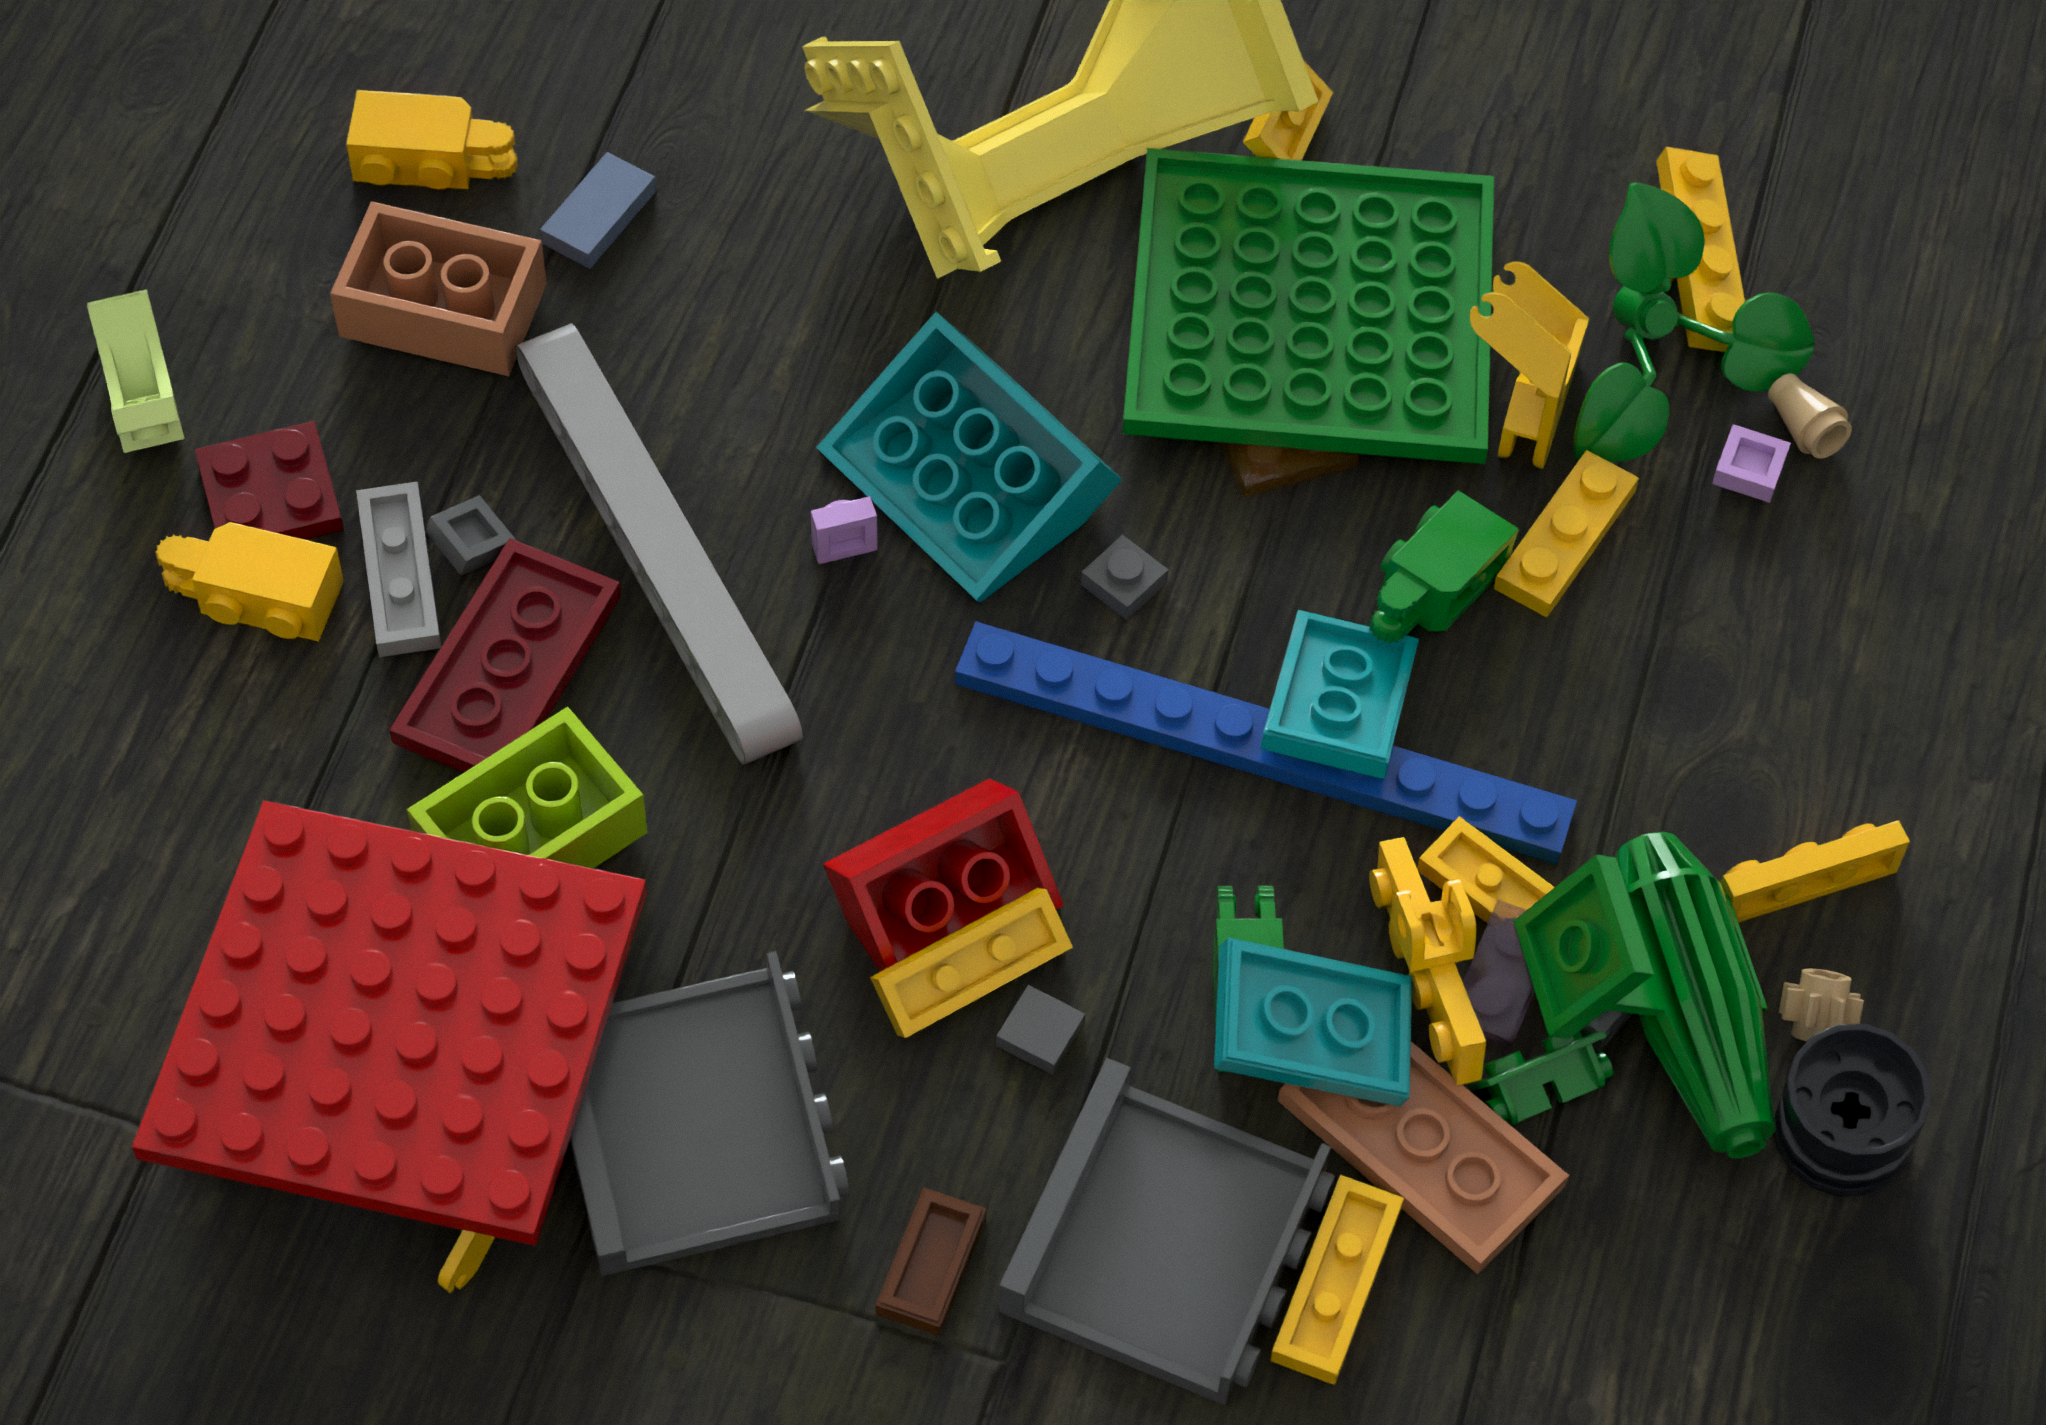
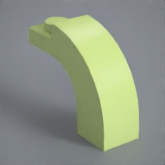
[87,289,184,453]

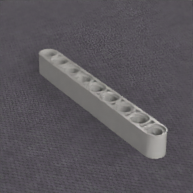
[515,323,803,765]

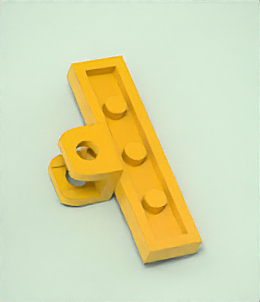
[1656,147,1745,352]
[1369,837,1486,1086]

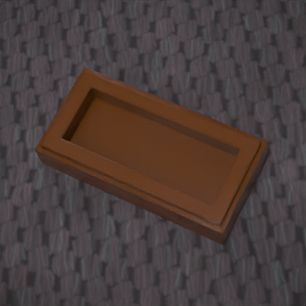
[875,1187,987,1336]

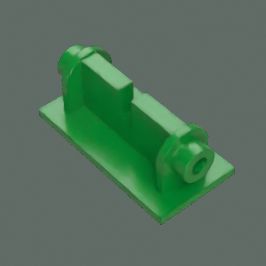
[1468,1031,1613,1126]

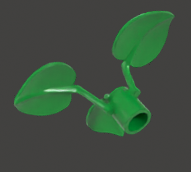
[1573,182,1815,462]

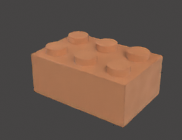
[330,201,547,376]

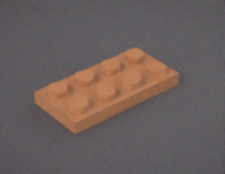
[1278,1042,1569,1274]

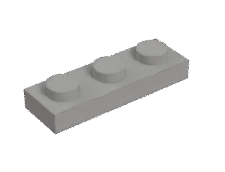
[356,482,441,657]

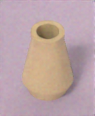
[1768,374,1852,459]

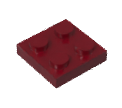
[195,421,344,540]

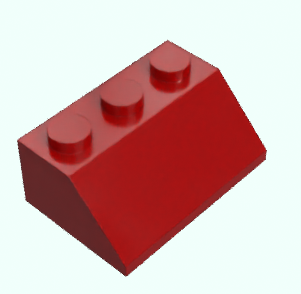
[823,778,1064,972]

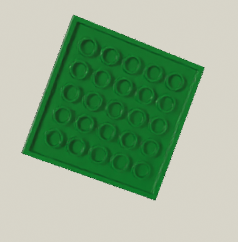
[1122,148,1494,464]

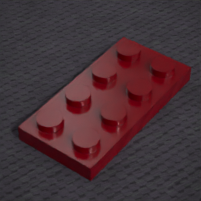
[389,538,621,773]

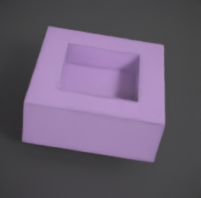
[1712,424,1791,503]
[811,496,877,564]

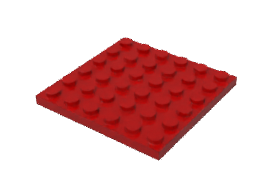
[132,800,647,1246]

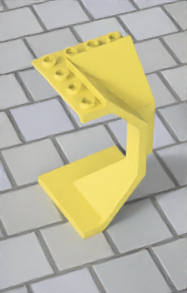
[802,0,1319,279]

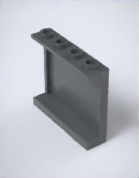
[570,951,850,1277]
[998,1058,1336,1406]

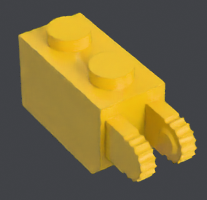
[346,90,518,189]
[155,522,344,642]

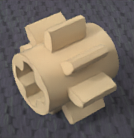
[1779,969,1864,1041]

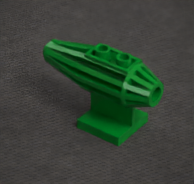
[1513,832,1775,1158]

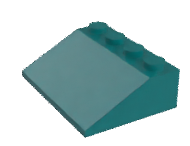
[816,312,1123,603]

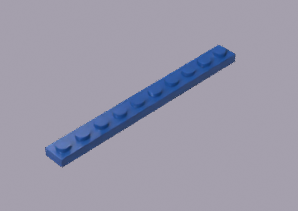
[955,621,1577,865]

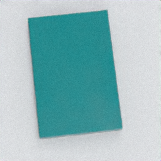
[1260,610,1419,779]
[1214,937,1412,1106]

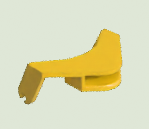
[1470,262,1590,469]

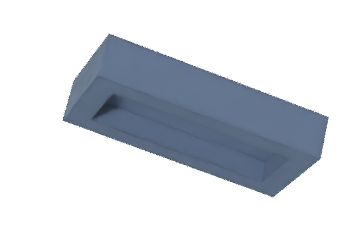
[540,152,656,269]

